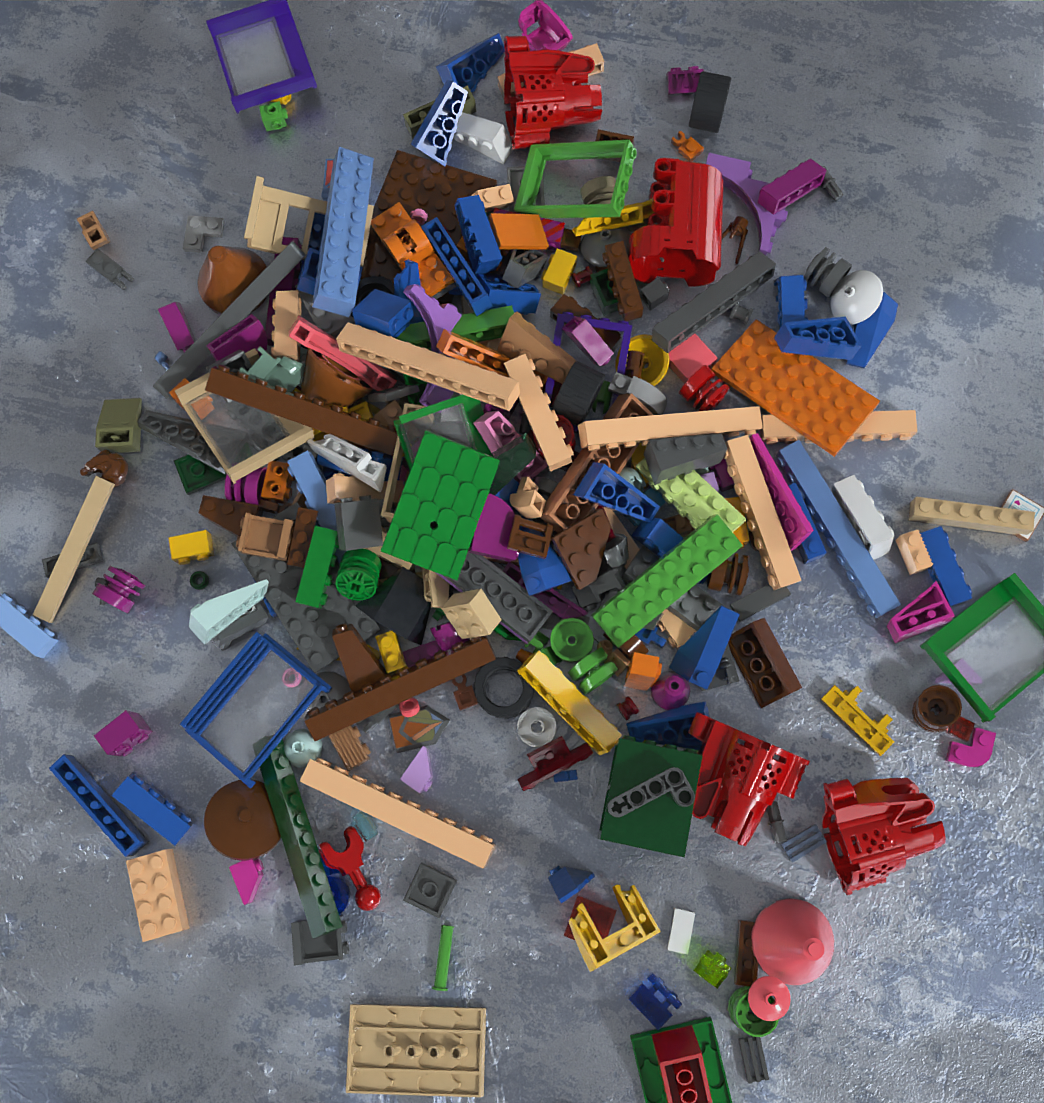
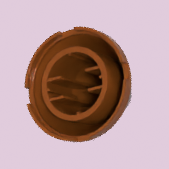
[197,246,267,314]

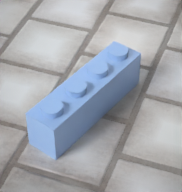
[0,593,59,658]

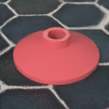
[748,976,791,1021]

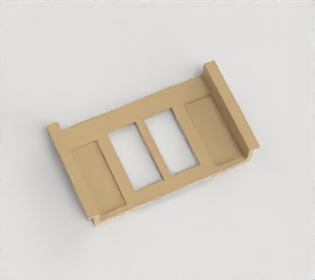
[244,176,374,267]

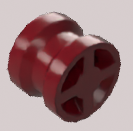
[615,696,639,721]

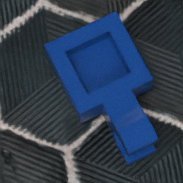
[635,627,667,649]

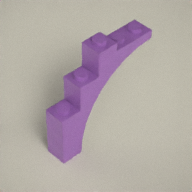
[706,153,788,255]
[403,284,462,413]

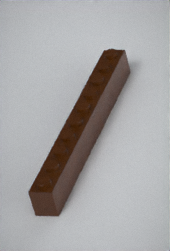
[205,364,398,456]
[304,635,496,741]

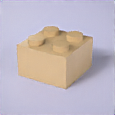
[441,589,502,639]

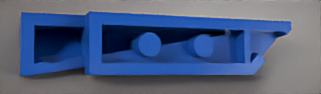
[394,259,424,324]

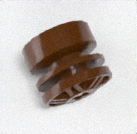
[707,553,749,596]
[912,685,962,733]

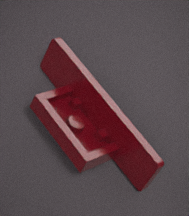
[518,736,593,791]

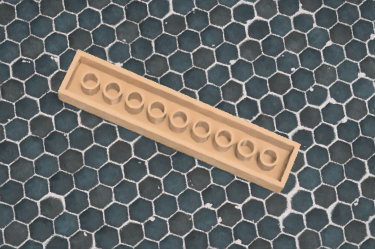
[300,757,496,869]

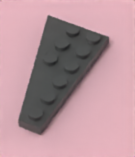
[138,410,249,474]

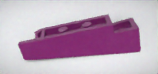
[503,561,588,620]

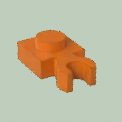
[671,131,704,162]

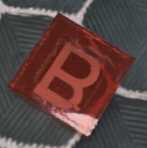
[947,716,975,742]

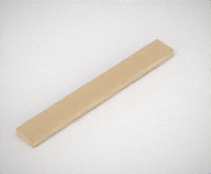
[33,476,115,623]

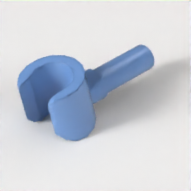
[155,351,170,370]

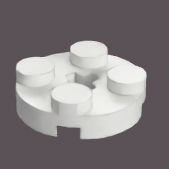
[517,707,557,747]

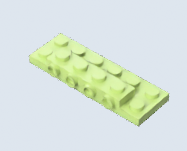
[636,458,746,533]

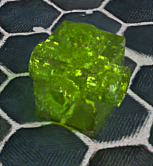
[693,950,731,989]

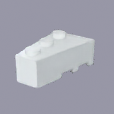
[453,112,513,165]

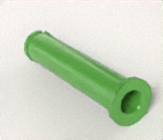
[432,925,454,991]

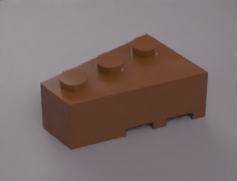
[198,495,263,537]

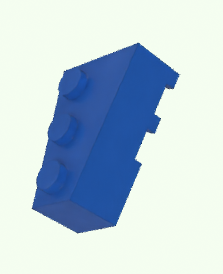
[774,275,808,329]

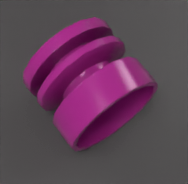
[225,462,267,505]
[92,566,146,614]

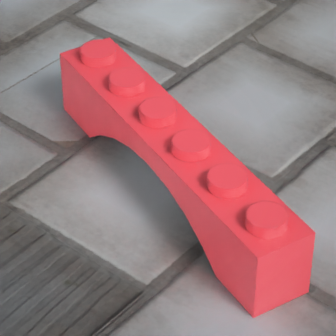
[289,316,397,391]

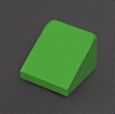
[540,646,562,666]

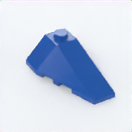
[518,516,572,596]
[626,701,710,750]

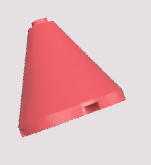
[751,898,834,985]

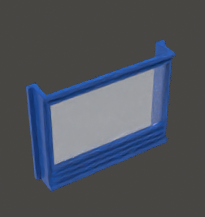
[180,632,332,788]

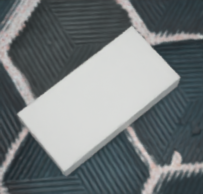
[667,908,695,955]

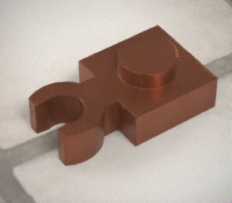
[452,674,479,711]

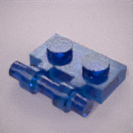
[628,972,682,1031]

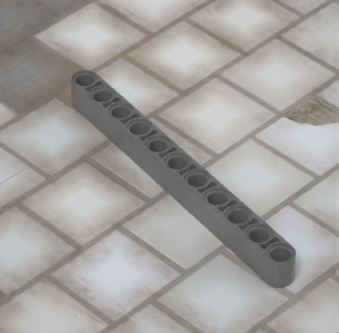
[153,241,306,399]

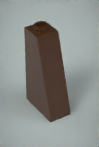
[332,623,388,692]

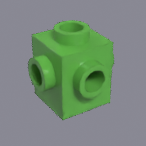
[259,101,288,131]

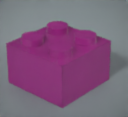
[94,710,153,757]

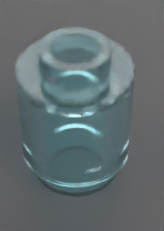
[351,811,378,842]

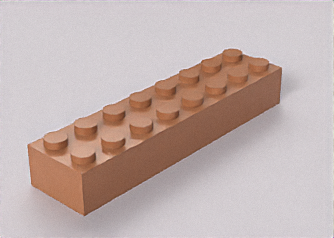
[540,393,653,533]

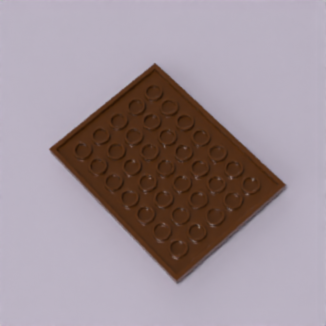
[360,150,497,305]

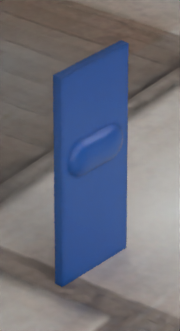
[553,770,578,782]

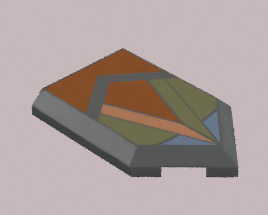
[389,705,450,753]

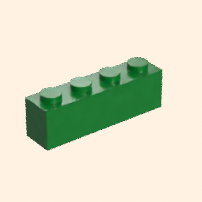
[295,526,339,609]

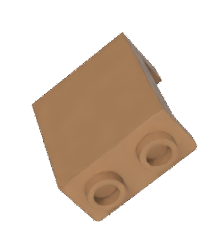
[236,512,295,561]

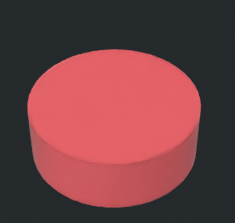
[399,697,420,717]

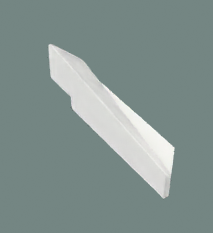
[307,434,387,492]

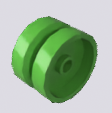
[550,618,594,663]
[568,647,619,695]

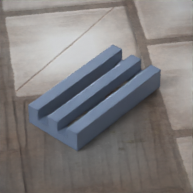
[780,824,827,863]

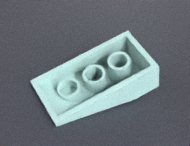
[189,579,269,644]

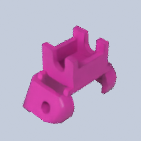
[518,0,573,51]

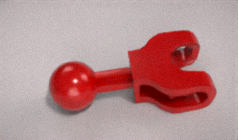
[317,826,381,911]

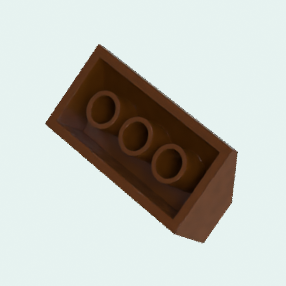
[728,618,802,708]

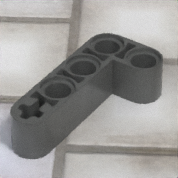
[607,767,695,817]

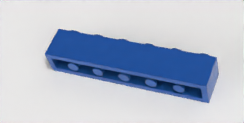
[421,217,493,316]
[49,754,148,857]

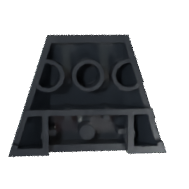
[355,566,431,645]

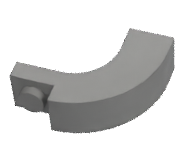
[608,372,667,415]

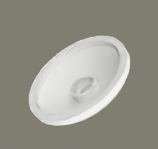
[830,270,883,324]

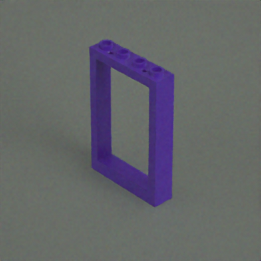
[545,312,632,433]

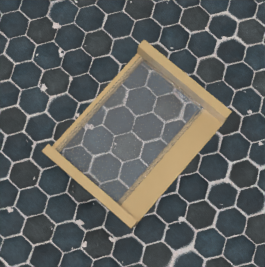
[175,348,315,484]

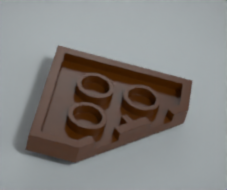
[551,509,611,590]

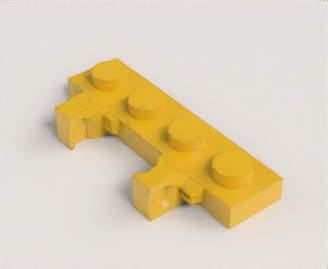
[820,685,894,756]

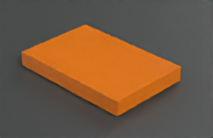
[489,213,549,250]

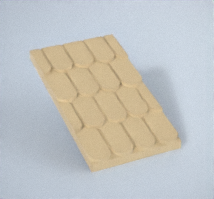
[346,1004,486,1097]

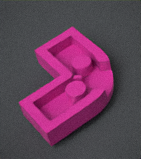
[946,727,996,767]

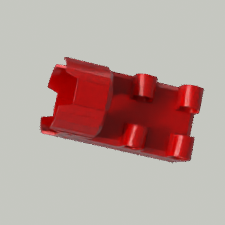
[628,158,723,287]

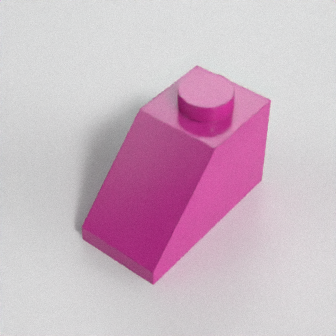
[229,858,264,905]

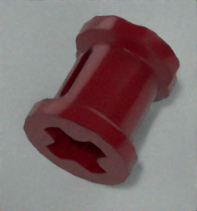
[571,266,593,288]

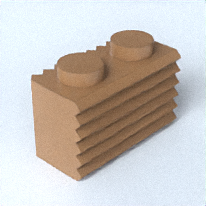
[329,725,371,771]

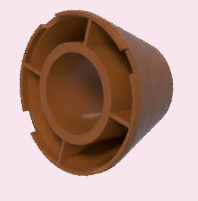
[300,348,373,408]

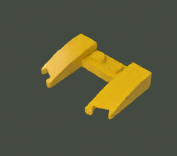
[568,885,661,972]

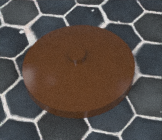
[204,780,281,861]

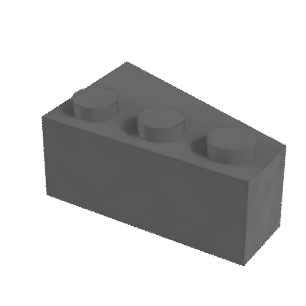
[502,249,549,288]

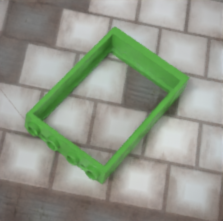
[514,140,637,218]

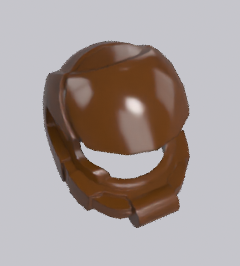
[80,450,128,488]

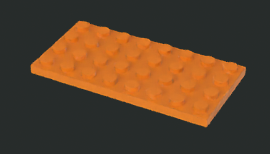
[711,319,880,457]

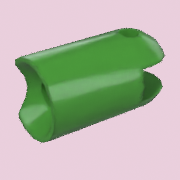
[592,380,612,414]

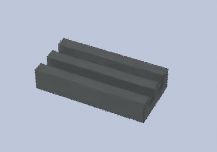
[738,1036,769,1084]

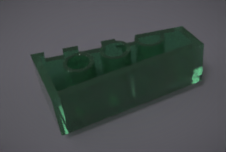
[489,433,537,495]

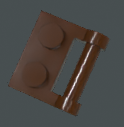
[507,514,553,559]

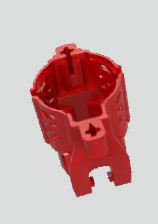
[504,36,602,150]
[688,712,810,846]
[822,778,946,895]

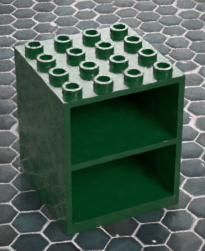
[598,735,703,858]

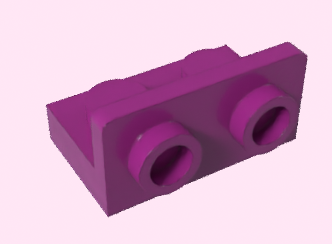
[666,66,704,95]
[402,640,441,668]

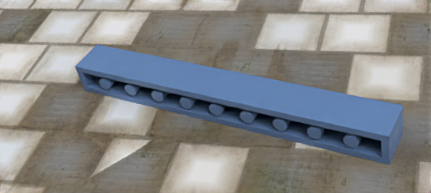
[776,440,901,619]

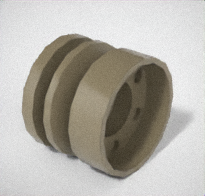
[580,176,616,204]

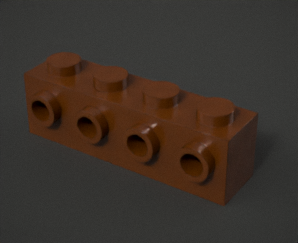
[602,241,644,321]

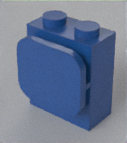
[352,289,414,339]

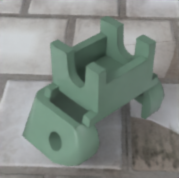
[240,346,305,393]

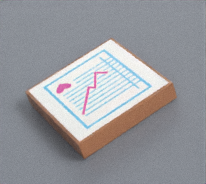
[1001,489,1044,542]

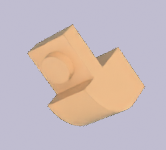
[510,476,546,519]

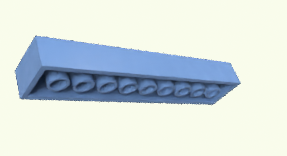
[312,147,374,317]

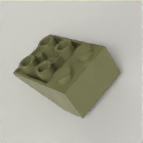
[95,398,142,453]

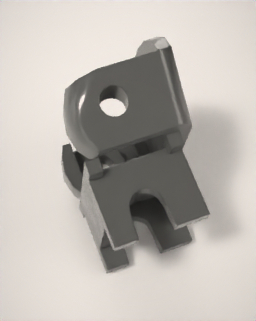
[587,534,630,602]

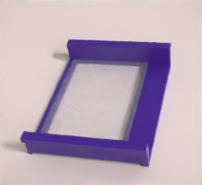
[206,0,317,114]

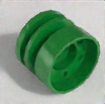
[335,549,382,601]

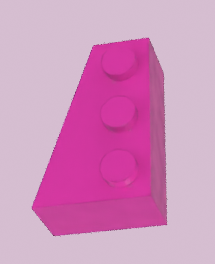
[886,581,955,643]

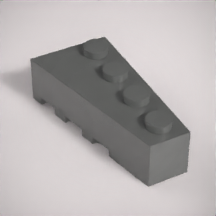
[644,433,727,485]

